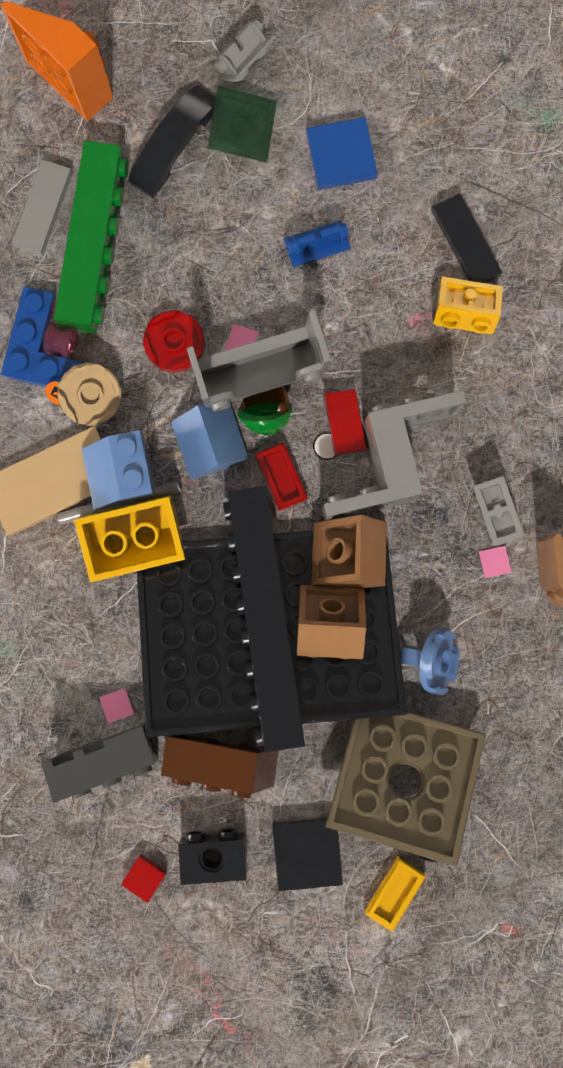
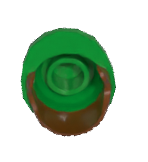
[237,386,292,436]

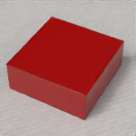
[121,854,167,903]

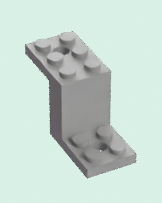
[321,388,467,521]

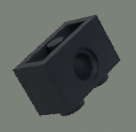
[178,828,248,885]

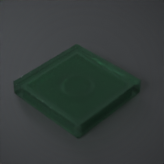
[207,85,277,163]

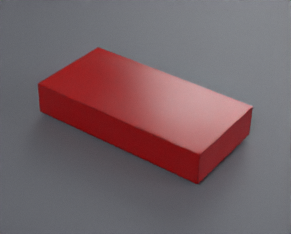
[324,389,366,456]
[255,442,308,512]

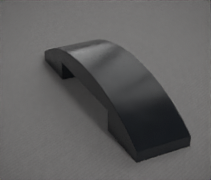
[128,85,222,199]

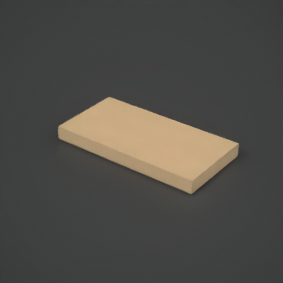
[0,426,102,537]

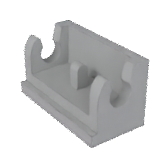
[473,475,525,546]

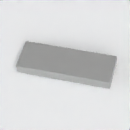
[12,159,73,256]

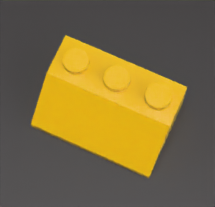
[74,495,185,583]

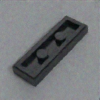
[431,193,502,283]

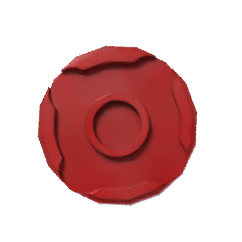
[143,310,205,373]

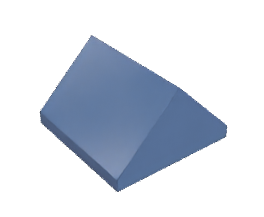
[171,405,249,481]

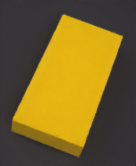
[364,856,427,932]

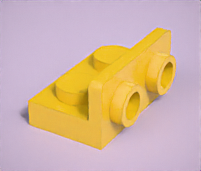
[433,276,503,334]

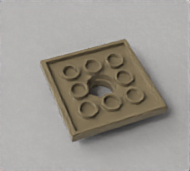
[325,712,486,867]

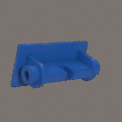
[283,220,351,268]

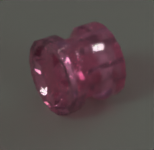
[43,323,78,359]

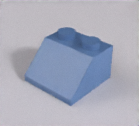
[82,430,157,511]

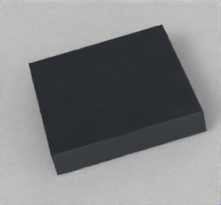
[272,818,343,891]

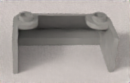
[186,309,331,412]

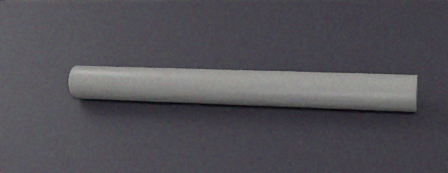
[57,480,181,525]

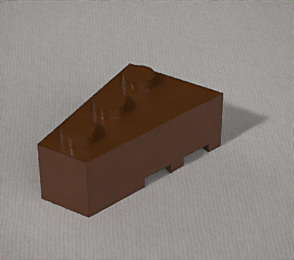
[161,735,278,798]

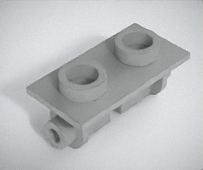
[215,19,275,82]

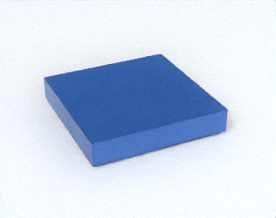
[306,117,378,190]

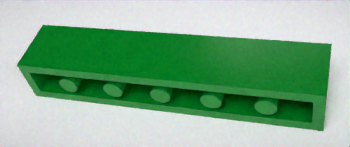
[54,140,129,334]

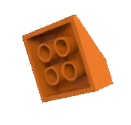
[1,1,113,121]

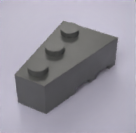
[41,724,158,803]

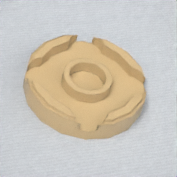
[57,362,121,426]

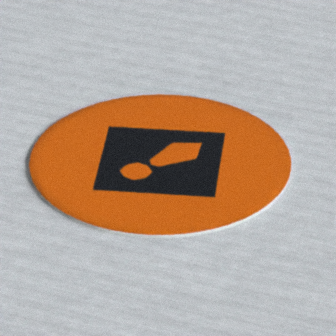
[45,381,60,405]

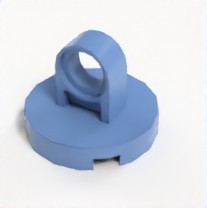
[400,629,460,695]

